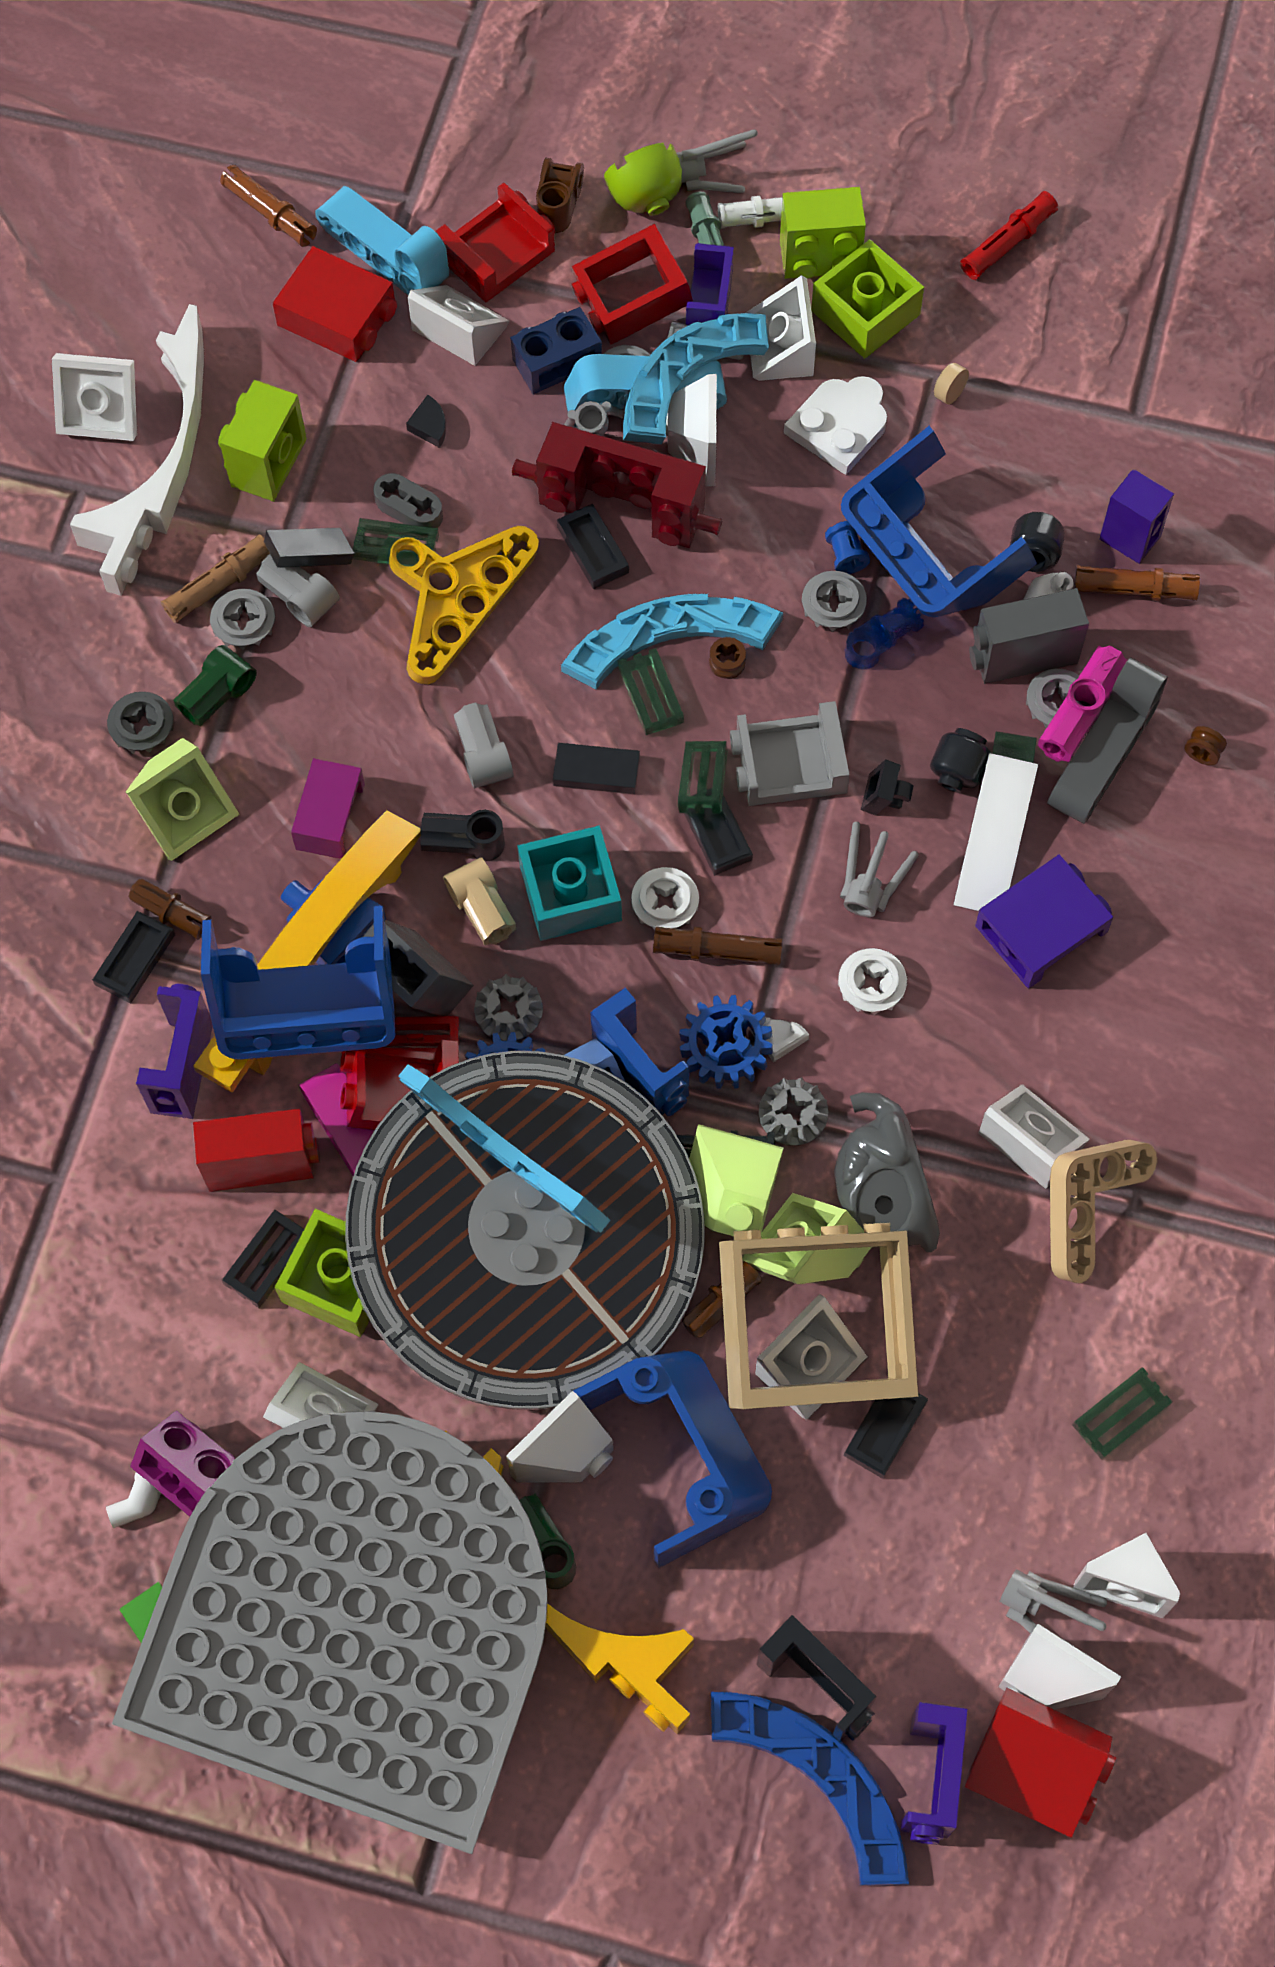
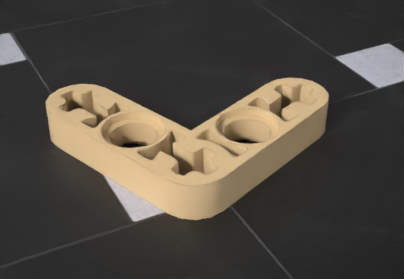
[1050,1140,1157,1283]

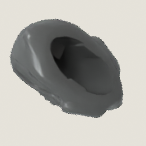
[834,1092,940,1253]

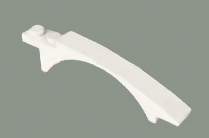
[70,304,204,596]

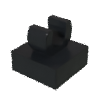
[861,759,914,816]

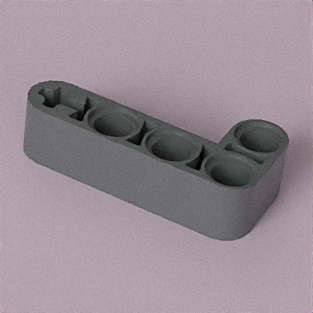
[1047,657,1168,824]

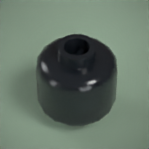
[1010,512,1064,572]
[930,728,991,793]

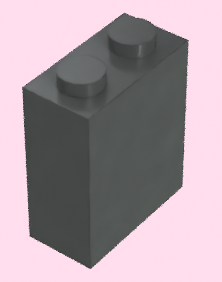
[969,588,1089,684]
[363,920,474,1016]

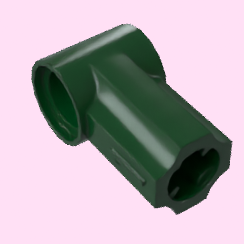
[173,645,257,727]
[519,1493,576,1589]

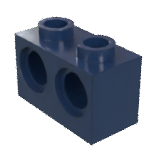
[510,307,602,394]

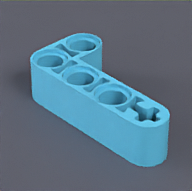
[315,186,449,295]
[564,354,727,428]

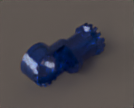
[844,598,924,669]

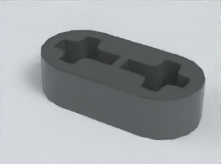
[373,473,443,533]

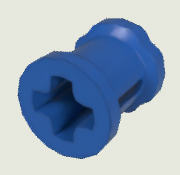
[825,521,870,574]

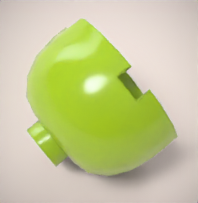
[604,143,682,216]

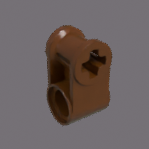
[536,157,584,233]

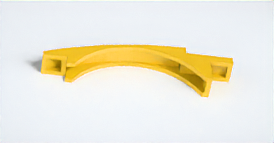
[193,810,421,1093]
[445,1430,694,1734]

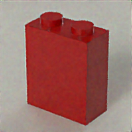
[272,246,397,362]
[193,1108,320,1192]
[964,1687,1116,1838]

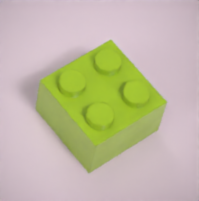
[780,187,866,279]
[811,239,924,359]
[218,380,307,502]
[275,1209,369,1337]

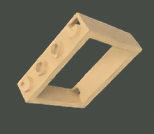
[719,1223,918,1409]

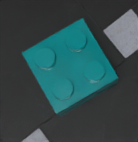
[517,825,622,941]

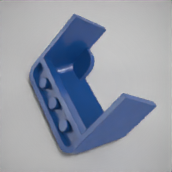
[841,425,1037,617]
[201,906,395,1059]
[573,1351,772,1569]

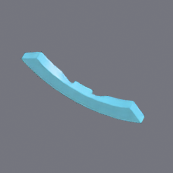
[623,313,769,445]
[561,594,783,690]
[398,1064,610,1233]

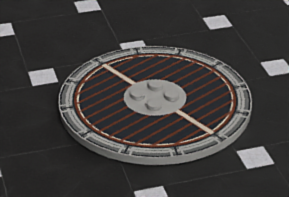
[345,1051,704,1410]

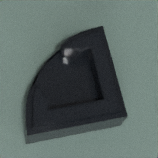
[406,395,446,448]

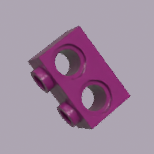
[130,1410,236,1517]

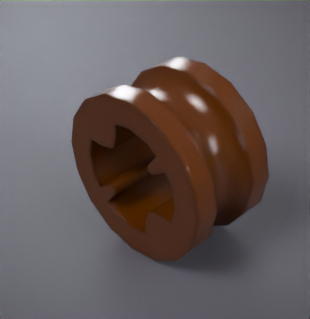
[709,637,746,679]
[1184,726,1227,765]

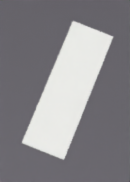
[954,753,1038,911]

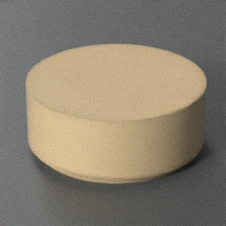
[934,363,969,405]

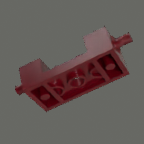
[512,422,723,548]

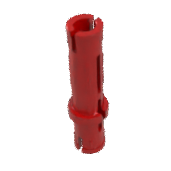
[960,191,1058,280]

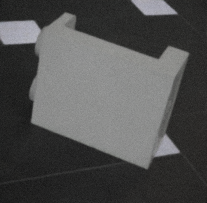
[730,701,849,806]

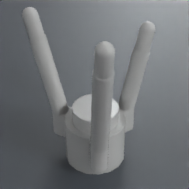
[677,129,758,193]
[564,401,625,436]
[840,821,919,917]
[999,1569,1107,1634]

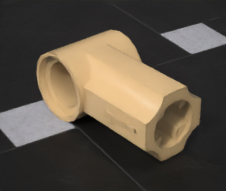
[443,857,516,945]

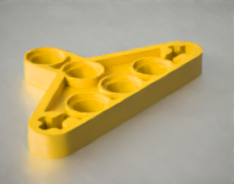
[389,526,539,685]

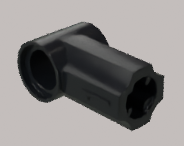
[420,809,505,861]

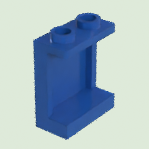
[590,987,690,1116]

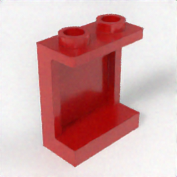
[435,182,555,303]
[340,1040,459,1130]

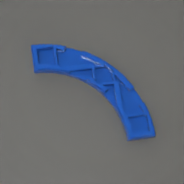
[711,1692,909,1886]

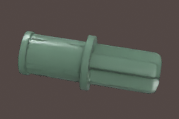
[685,191,724,246]

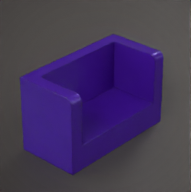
[686,243,734,326]
[1099,470,1174,564]

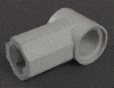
[256,554,340,627]
[454,702,514,789]

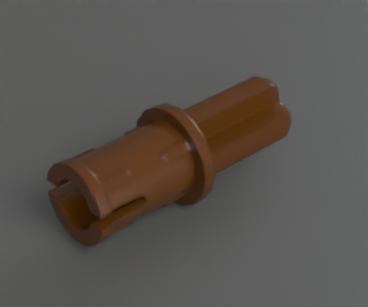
[128,879,212,940]
[682,1261,762,1338]

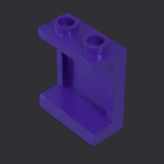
[975,854,1113,989]
[136,984,213,1119]
[900,1702,968,1845]

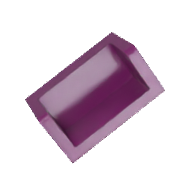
[291,758,365,859]

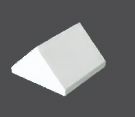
[746,276,816,381]
[408,285,509,366]
[979,1084,1089,1189]
[755,1294,868,1420]
[1073,1533,1180,1618]

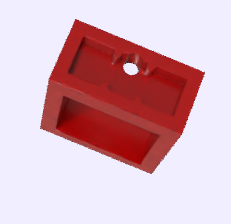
[571,223,693,345]

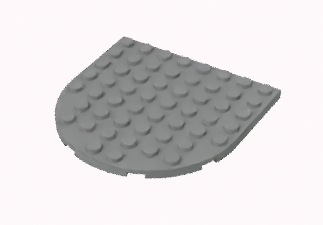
[112,1411,547,1854]

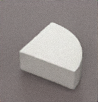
[749,1018,809,1062]

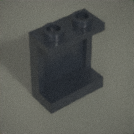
[756,1615,877,1742]

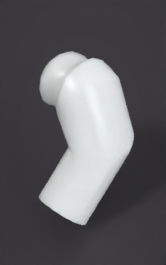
[1023,572,1074,600]
[106,1472,161,1528]

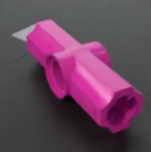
[1038,645,1127,762]

